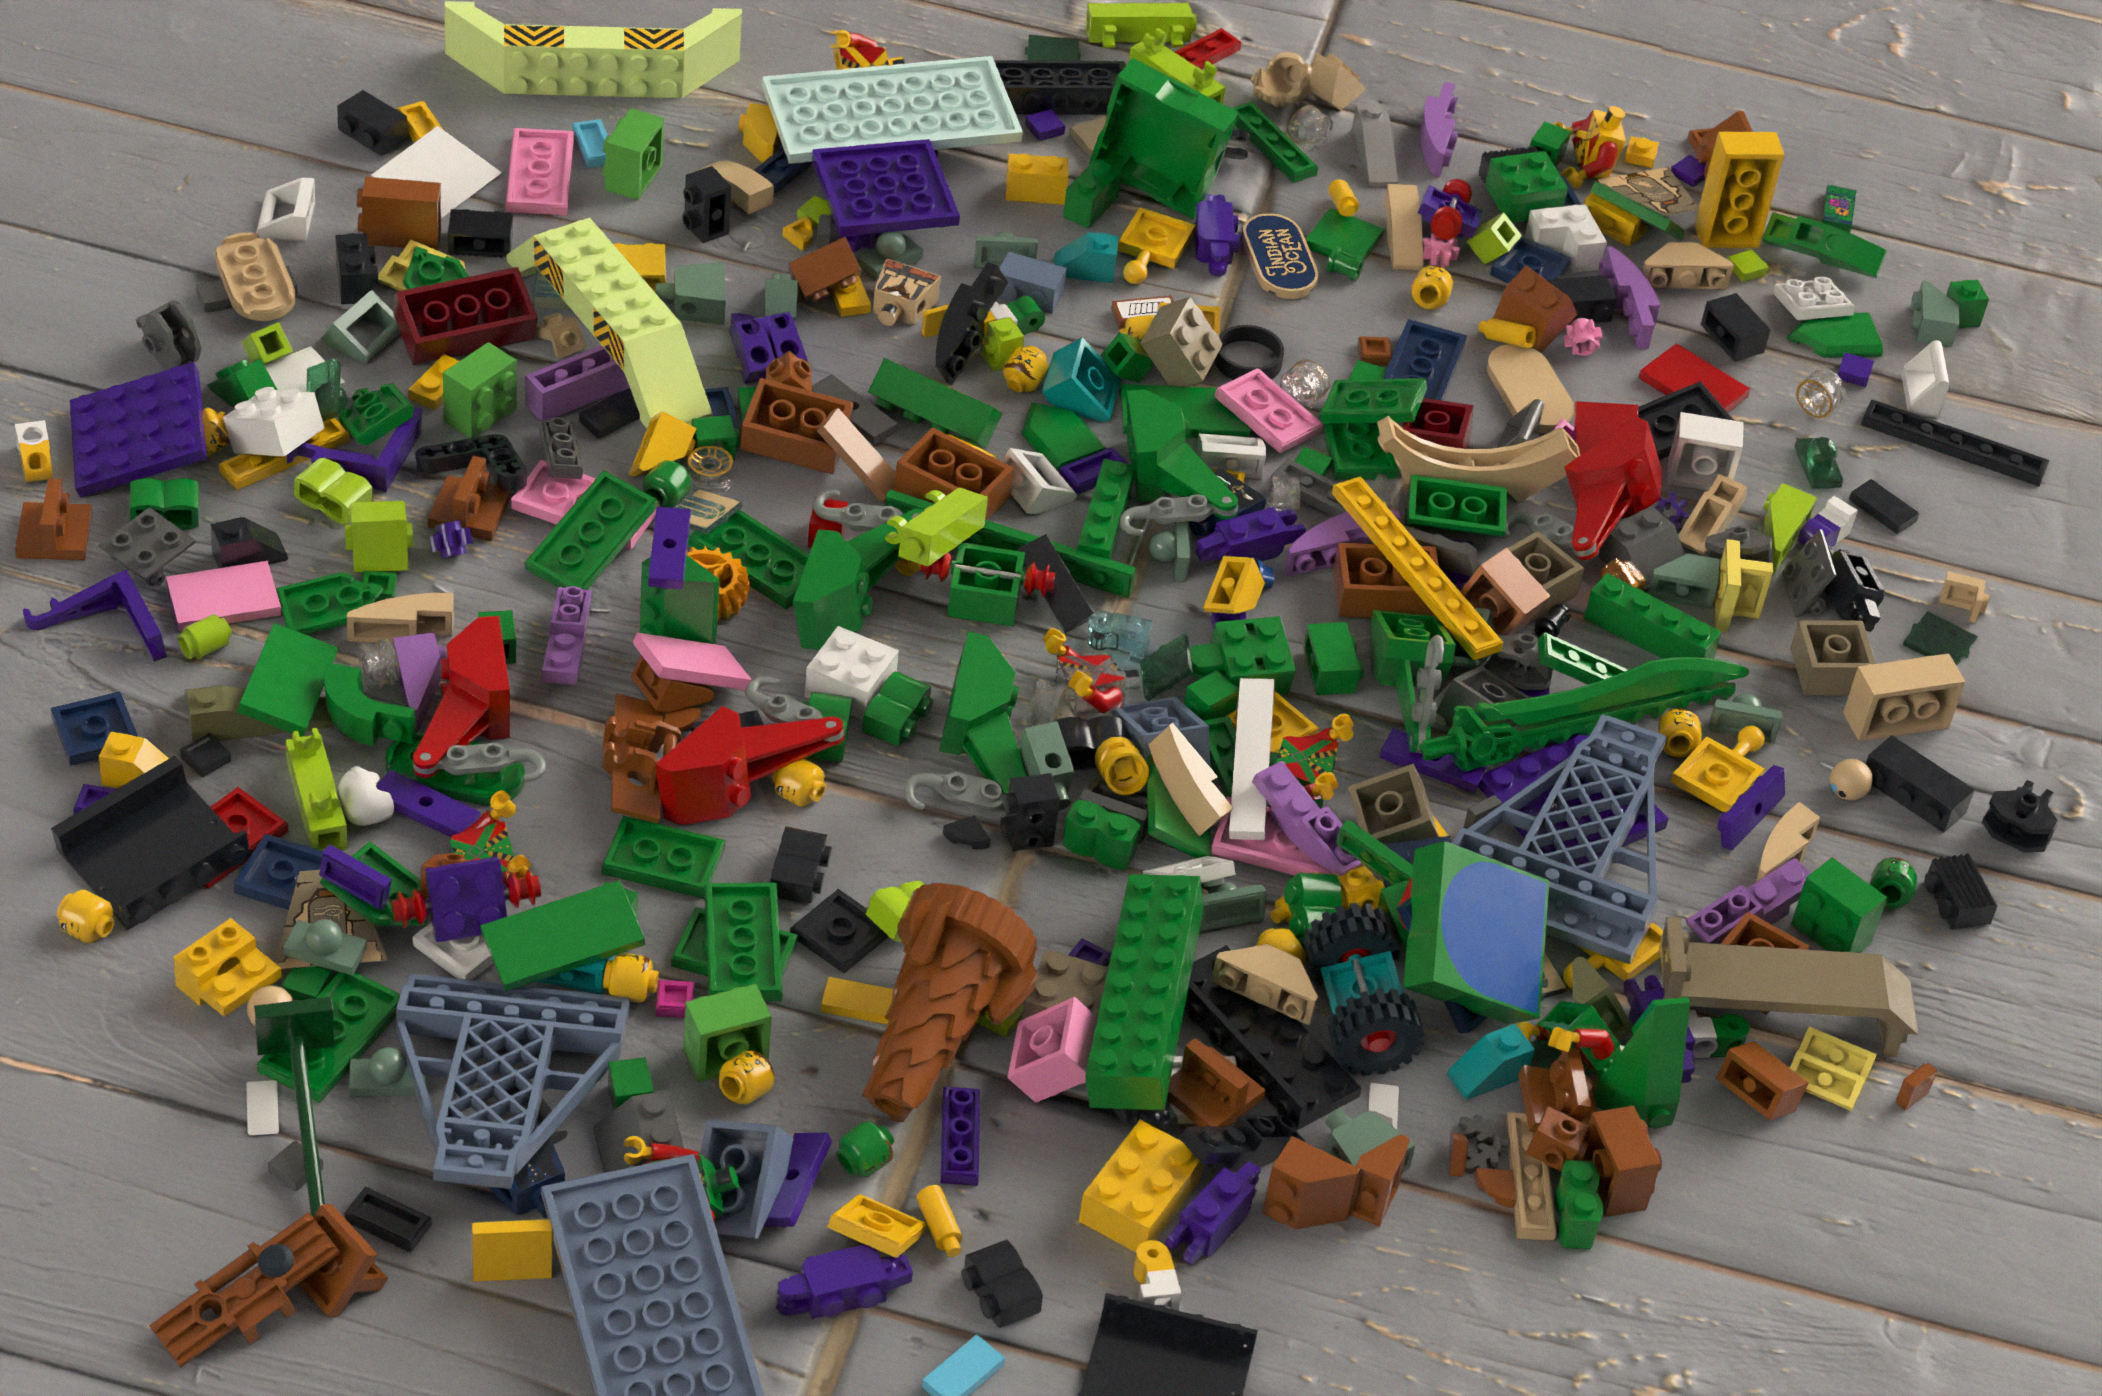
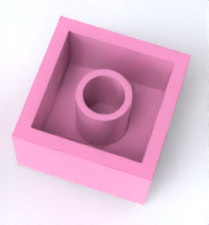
[1007,997,1098,1103]

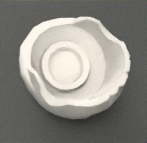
[337,766,394,826]

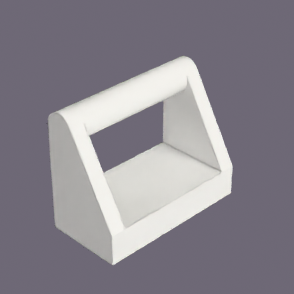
[256,177,315,242]
[1901,340,1949,418]
[1198,434,1266,479]
[1002,448,1077,515]

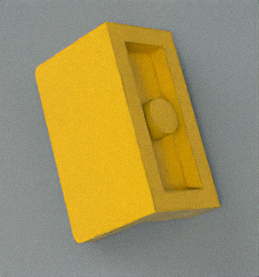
[1584,193,1648,247]

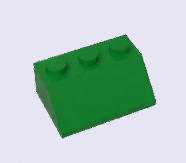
[1404,475,1507,538]
[639,555,719,644]

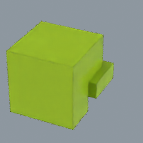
[344,501,414,572]

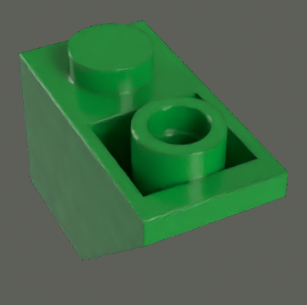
[207,358,278,409]

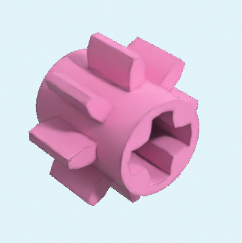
[1423,232,1460,268]
[1563,318,1603,356]

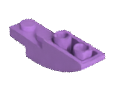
[1420,82,1458,177]
[1599,247,1660,349]
[1284,510,1403,577]
[542,586,592,685]
[1252,761,1364,876]
[1686,858,1811,944]

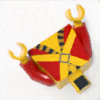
[830,30,905,70]
[1553,106,1626,189]

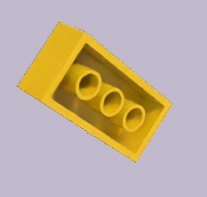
[1694,132,1785,248]

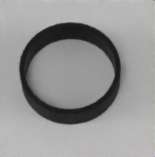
[1214,325,1284,380]

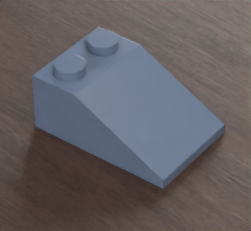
[1112,697,1211,766]
[700,1119,793,1239]

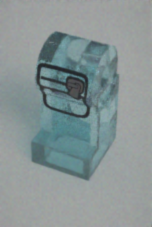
[1087,611,1152,664]

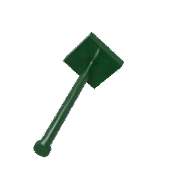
[254,997,334,1217]

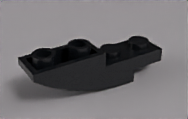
[936,262,1008,385]
[1179,1115,1305,1175]

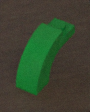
[324,663,417,746]

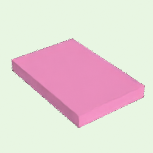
[1214,368,1324,454]
[166,561,281,632]
[633,633,752,690]

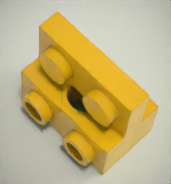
[173,918,282,1017]

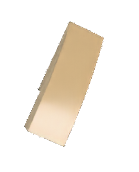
[694,161,774,215]
[1384,184,1423,270]
[1678,474,1747,556]
[347,593,454,643]
[1148,723,1233,836]
[1754,802,1820,883]

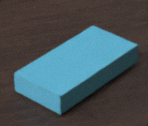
[572,119,608,168]
[922,1334,1005,1396]

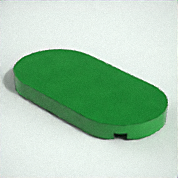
[386,732,525,806]

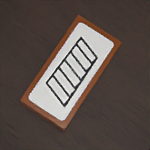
[1111,295,1174,329]

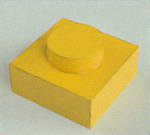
[1624,136,1659,168]

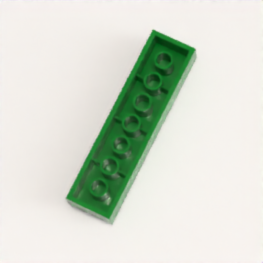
[1085,874,1204,1110]

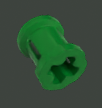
[1326,246,1365,282]

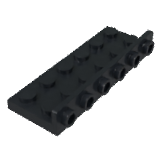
[994,60,1126,115]
[1184,945,1361,1131]

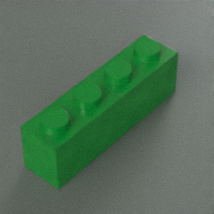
[868,358,1002,448]
[1077,459,1136,560]
[1584,573,1722,659]

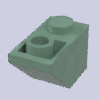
[764,274,798,320]
[1911,280,1959,347]

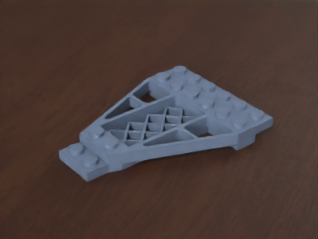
[1451,714,1666,965]
[396,974,630,1189]

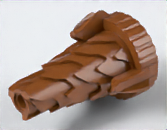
[862,883,1038,1122]

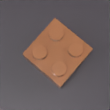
[1460,547,1550,635]

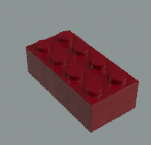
[393,267,538,365]

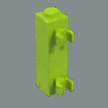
[1085,3,1197,48]
[1129,28,1226,104]
[885,487,988,567]
[285,728,348,851]

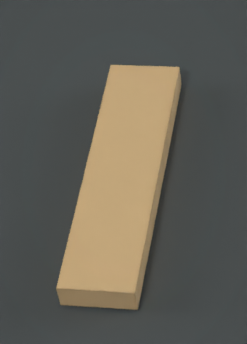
[1505,1112,1556,1241]

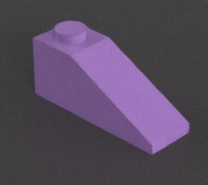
[393,633,446,732]

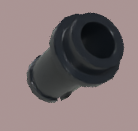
[1535,604,1571,638]

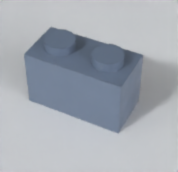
[999,252,1067,313]

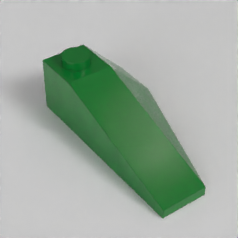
[1592,997,1690,1128]

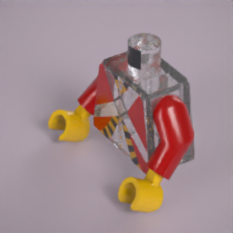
[1043,628,1140,718]

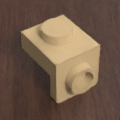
[535,313,585,358]
[1939,571,1989,623]

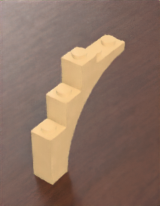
[1377,416,1580,503]

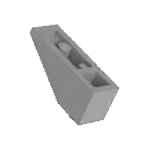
[1351,103,1398,187]

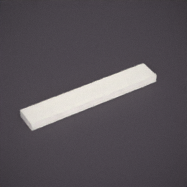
[1229,678,1274,840]

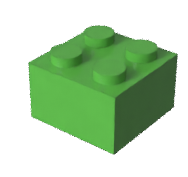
[602,108,664,200]
[443,342,517,438]
[683,984,772,1083]

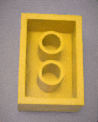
[1078,1120,1203,1252]

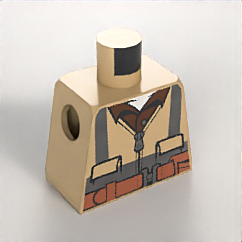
[873,259,941,326]

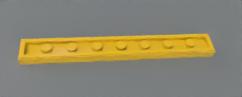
[1332,476,1504,660]

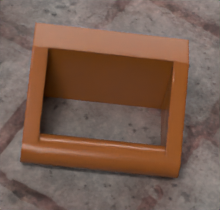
[630,655,714,713]
[1350,1134,1410,1227]

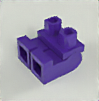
[729,312,808,384]

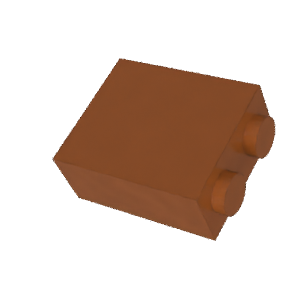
[357,177,442,251]

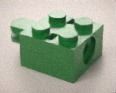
[1186,616,1296,699]

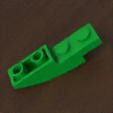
[1762,212,1887,279]

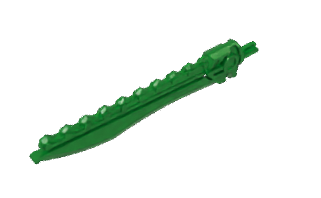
[1419,657,1749,771]

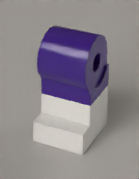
[1798,496,1858,547]

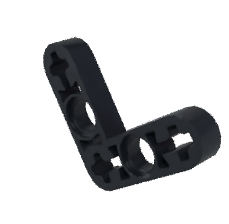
[415,434,527,491]

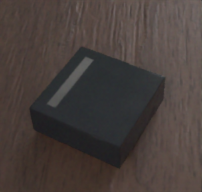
[180,733,231,778]

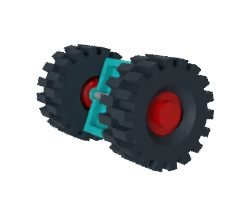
[1304,903,1425,1076]

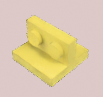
[1714,539,1773,633]

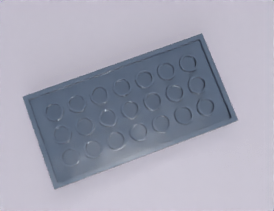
[541,1154,764,1396]

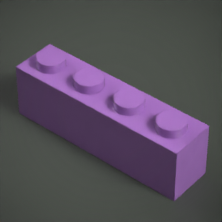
[525,345,630,420]

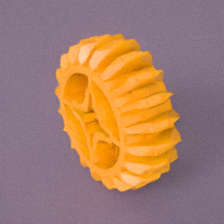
[687,545,750,621]

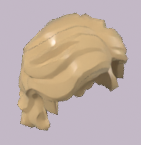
[1250,52,1312,108]

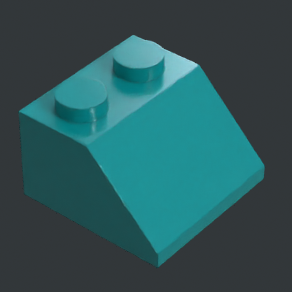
[1042,338,1121,422]

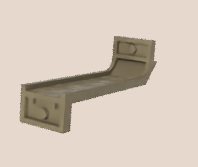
[1658,917,1918,1057]

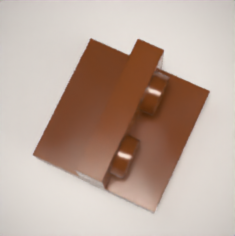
[428,456,511,541]
[15,478,93,560]
[1168,1038,1265,1127]
[1518,1048,1597,1140]
[299,1204,388,1317]

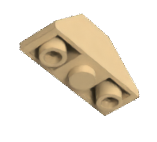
[1308,53,1366,111]
[1642,242,1734,289]
[1211,944,1318,1025]

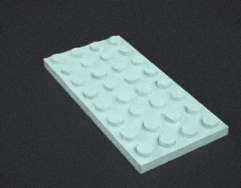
[762,56,1023,164]

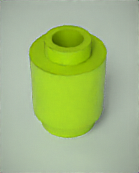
[177,614,232,659]

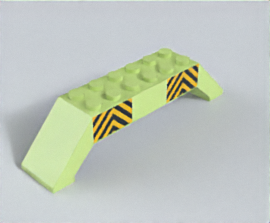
[445,1,742,98]
[506,218,712,428]

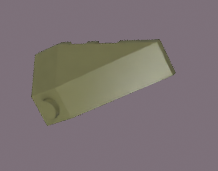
[184,685,334,742]

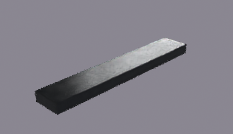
[1861,399,2050,487]

